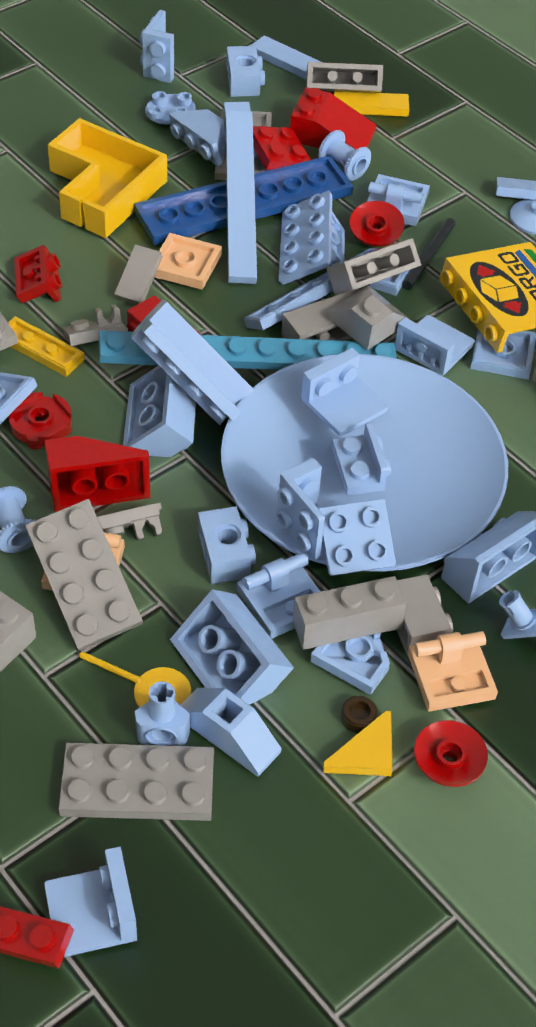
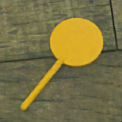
[79,652,191,708]

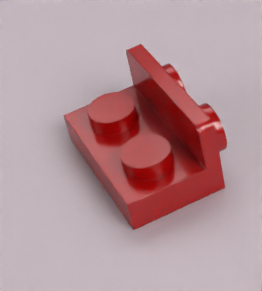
[14,244,62,303]

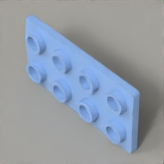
[279,191,345,285]

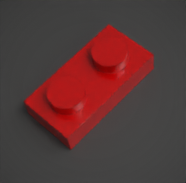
[0,906,74,969]

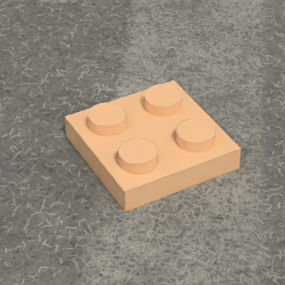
[155,233,222,290]

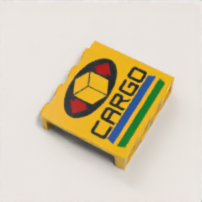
[439,242,536,353]

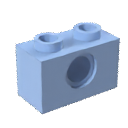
[226,46,265,97]
[198,506,256,584]

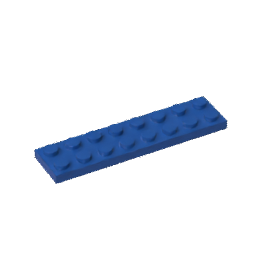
[134,155,353,245]

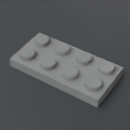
[25,499,143,651]
[59,743,214,821]

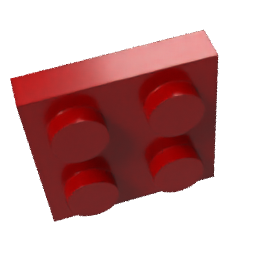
[253,126,311,170]

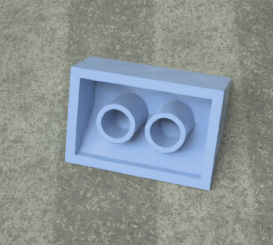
[123,365,196,457]
[441,511,536,604]
[170,589,294,705]

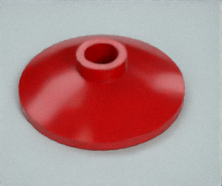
[350,201,404,246]
[414,720,488,787]

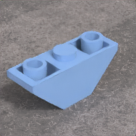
[169,109,226,166]
[181,688,282,777]

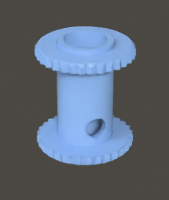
[318,130,371,181]
[0,486,34,553]

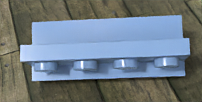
[131,299,254,425]

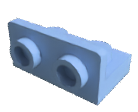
[332,423,391,496]

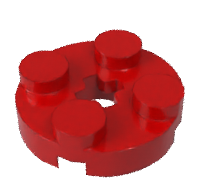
[9,392,72,449]

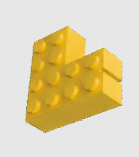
[48,118,167,238]

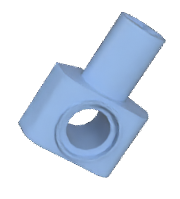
[135,681,190,746]

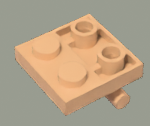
[407,631,498,712]

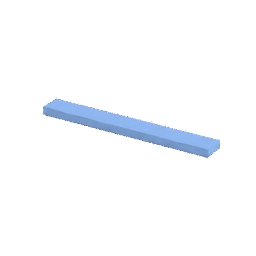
[225,110,257,284]

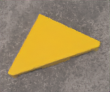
[323,711,393,776]

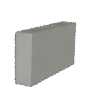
[114,244,163,305]

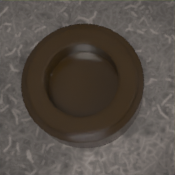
[341,696,378,733]

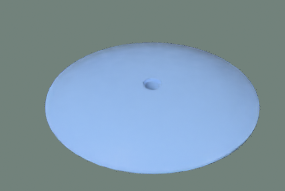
[221,354,508,571]

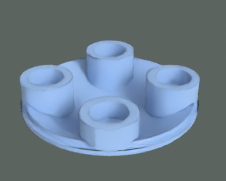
[145,91,196,124]

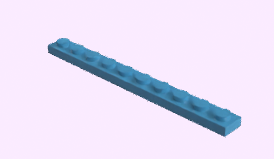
[98,331,397,370]

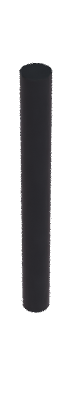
[402,218,456,290]

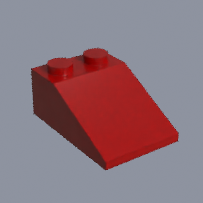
[290,87,377,150]
[45,436,151,512]

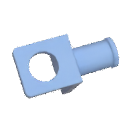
[499,590,536,639]

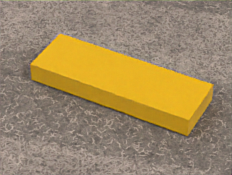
[334,91,409,117]
[8,316,85,377]

